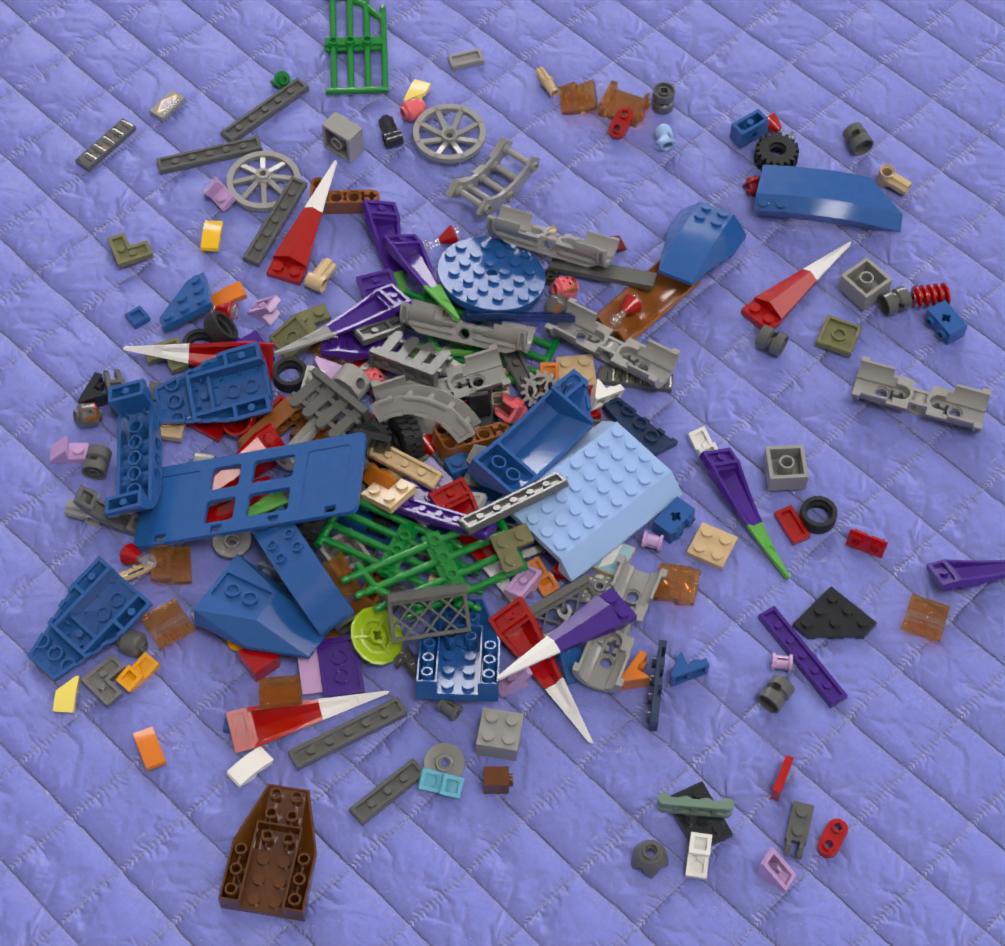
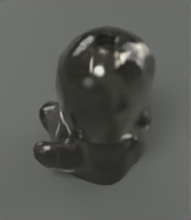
[394,646,418,678]

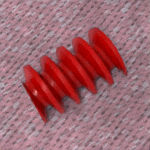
[910,282,951,309]

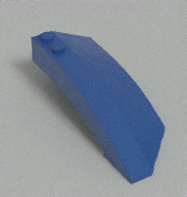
[754,165,903,232]
[467,369,593,496]

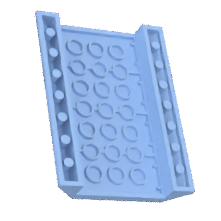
[496,421,683,582]

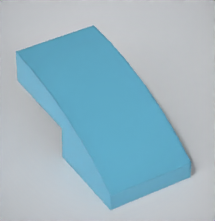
[417,767,465,799]

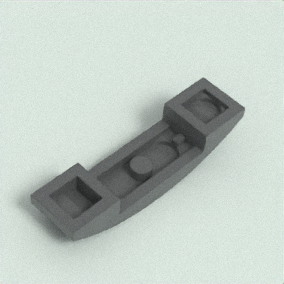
[73,485,139,537]

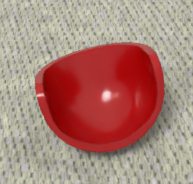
[222,416,256,438]

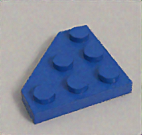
[160,272,214,332]

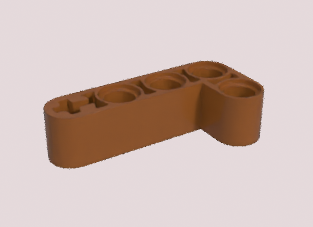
[310,177,380,214]
[237,396,310,448]
[431,422,510,460]

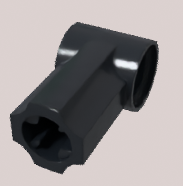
[378,114,404,148]

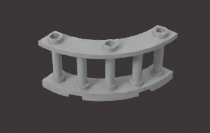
[445,137,541,215]
[369,385,481,444]

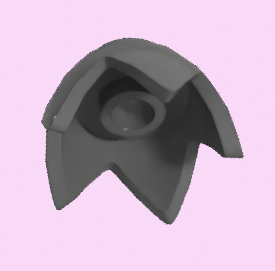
[631,840,669,879]

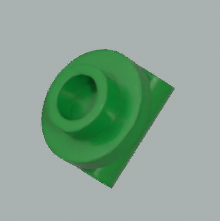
[270,71,290,88]

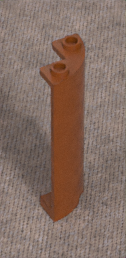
[596,259,701,343]

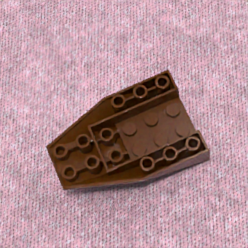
[218,784,317,922]

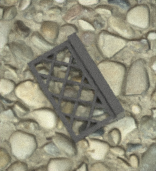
[529,574,598,633]
[384,582,471,643]

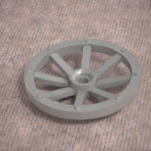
[413,104,486,163]
[226,151,301,212]

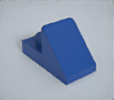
[669,652,710,687]

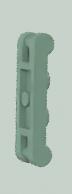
[657,792,734,818]

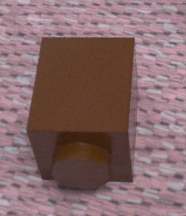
[484,766,513,794]

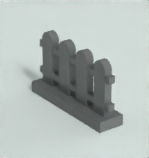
[369,331,453,387]
[289,367,371,438]

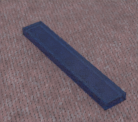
[463,311,575,323]

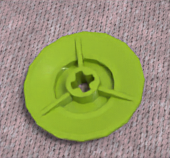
[350,606,403,665]

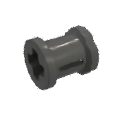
[436,699,463,721]

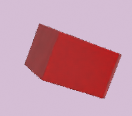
[239,650,281,683]

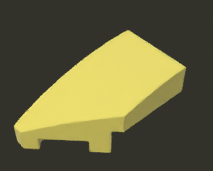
[404,79,431,101]
[53,676,81,713]

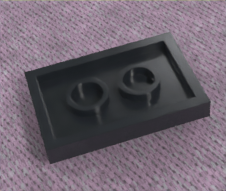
[670,781,733,846]

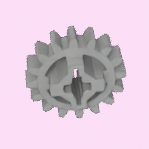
[521,370,559,408]

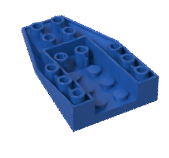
[193,554,329,659]
[416,598,501,702]

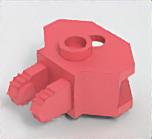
[493,393,528,424]

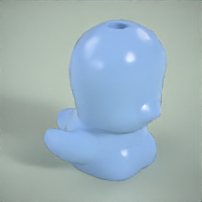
[655,123,677,152]

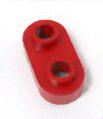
[609,107,634,140]
[817,818,848,859]

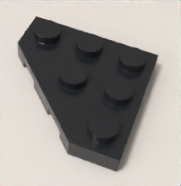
[792,586,877,640]

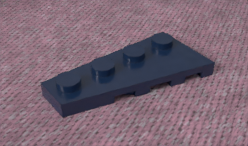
[602,397,678,456]
[646,640,667,732]

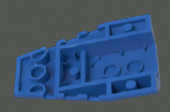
[658,202,746,286]
[153,341,274,424]
[27,556,153,681]

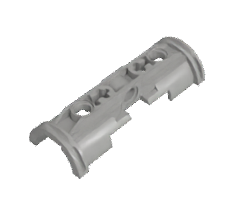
[486,204,620,268]
[544,297,681,388]
[400,299,537,353]
[370,343,511,425]
[851,356,992,433]
[572,554,668,693]

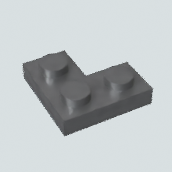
[81,654,125,709]

